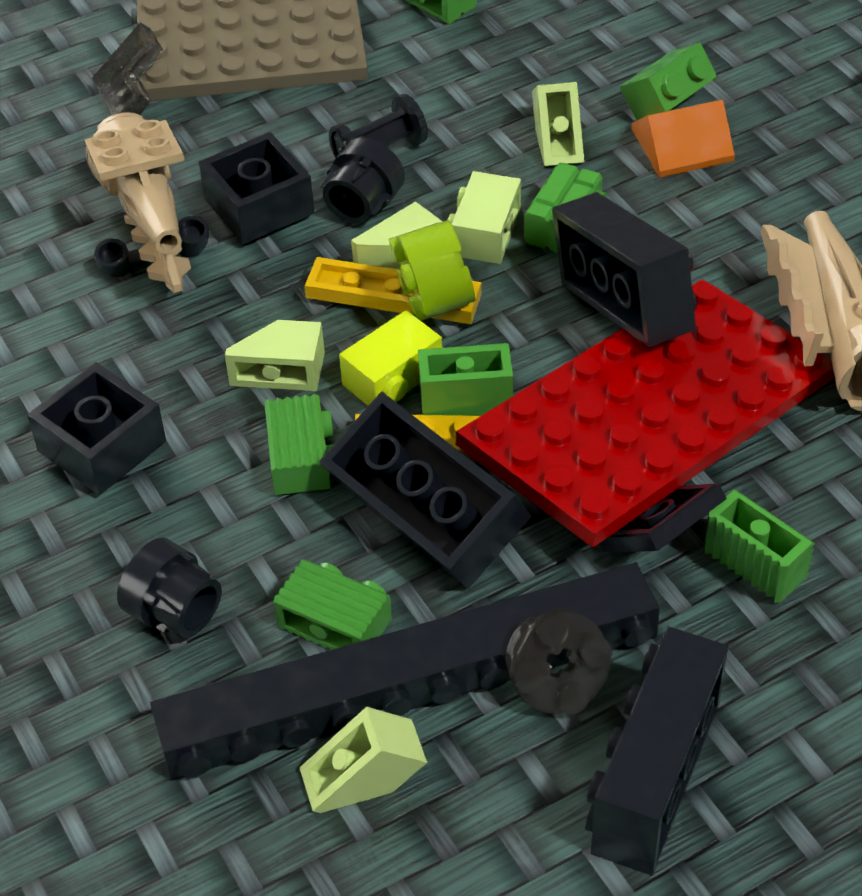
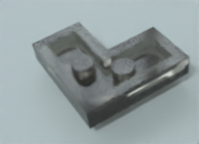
[92,22,163,115]

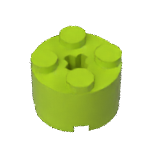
[389,220,475,321]

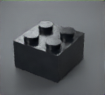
[199,132,314,244]
[27,362,166,495]

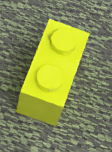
[339,310,442,406]

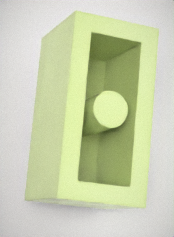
[448,171,521,264]

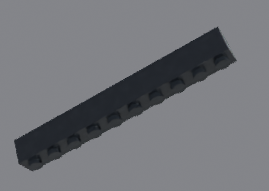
[150,562,660,781]

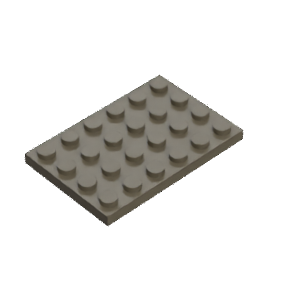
[137,0,368,102]

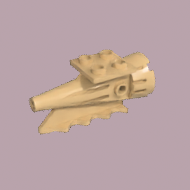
[84,113,191,293]
[761,211,862,411]

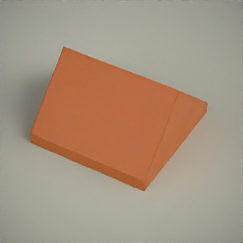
[631,99,735,178]

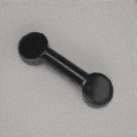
[94,216,209,277]

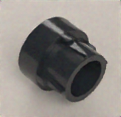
[320,138,405,224]
[117,537,222,640]

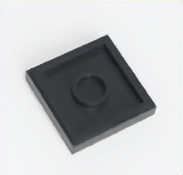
[600,483,727,552]

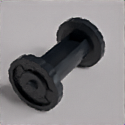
[329,94,428,159]

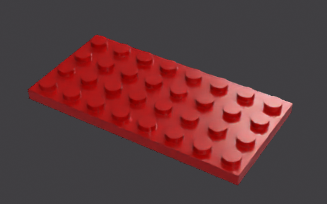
[455,279,835,548]

